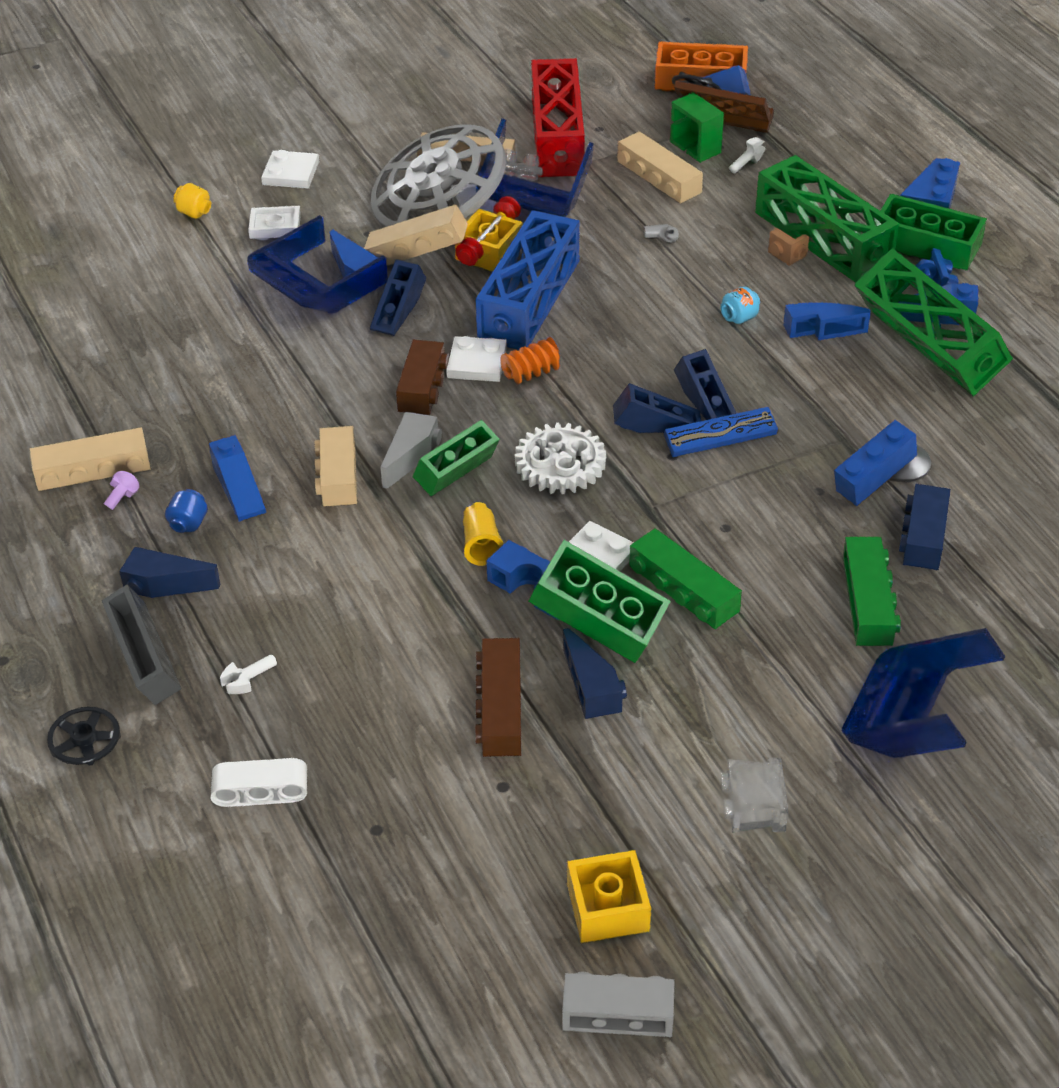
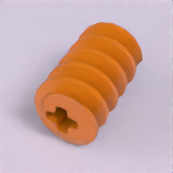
[500,337,560,384]

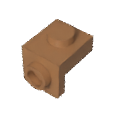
[768,228,809,266]

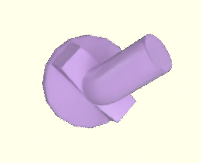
[104,471,139,510]

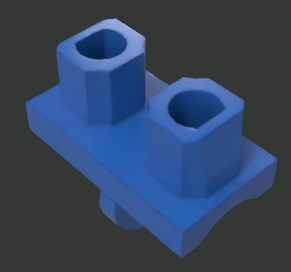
[915,248,959,286]

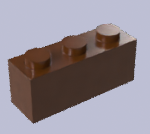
[396,339,449,415]

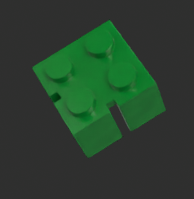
[670,92,724,163]

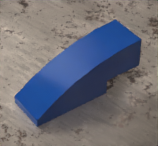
[783,302,871,341]

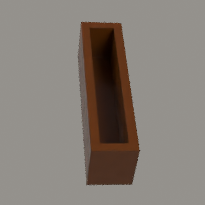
[475,638,521,757]

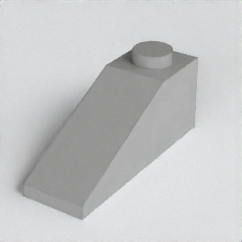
[380,412,442,489]

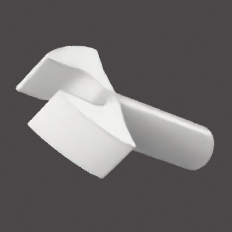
[729,137,766,174]
[220,655,277,694]

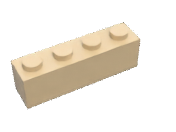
[617,131,703,204]
[364,204,468,266]
[30,427,151,491]

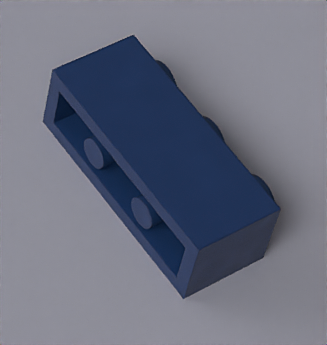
[899,484,951,570]

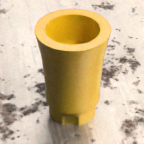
[463,502,504,566]

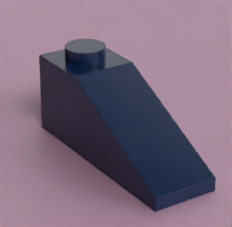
[370,259,427,336]
[674,349,737,420]
[613,383,701,433]
[119,547,221,598]
[563,628,627,719]

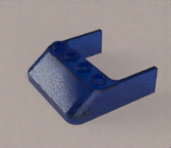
[476,119,594,217]
[247,215,388,313]
[842,628,1005,758]

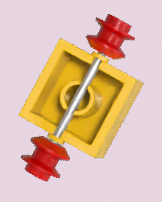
[455,196,523,272]

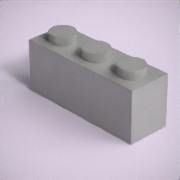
[563,972,674,1037]

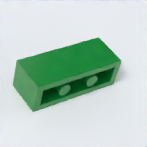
[412,419,500,496]

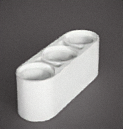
[211,758,307,807]

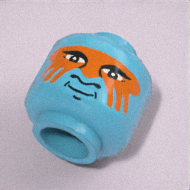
[721,287,760,324]

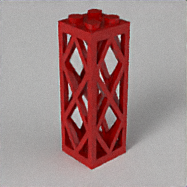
[531,58,585,177]

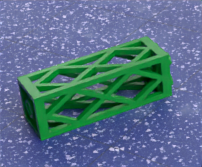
[755,155,899,283]
[854,248,1013,397]

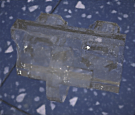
[503,149,543,192]

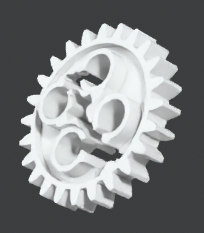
[515,423,606,494]

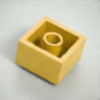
[567,850,651,943]

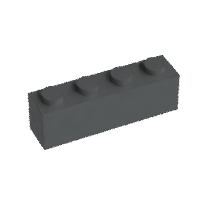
[101,584,182,705]

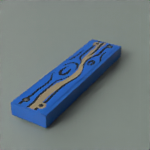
[664,407,778,457]

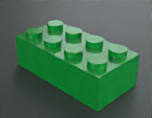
[879,194,987,270]
[528,540,671,663]

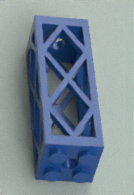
[476,210,580,350]

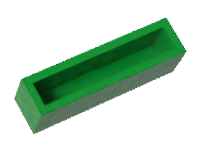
[629,528,742,629]
[842,537,901,646]

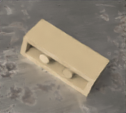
[315,426,357,506]

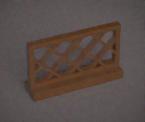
[674,81,774,133]

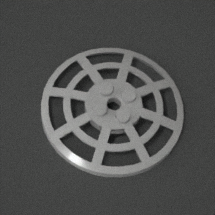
[371,124,506,228]

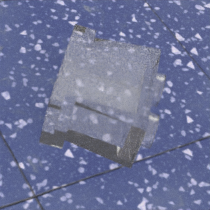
[721,758,789,833]

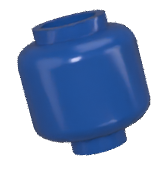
[165,489,208,533]

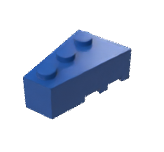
[900,158,960,209]

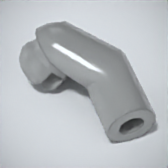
[644,224,679,243]

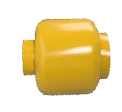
[173,183,211,219]

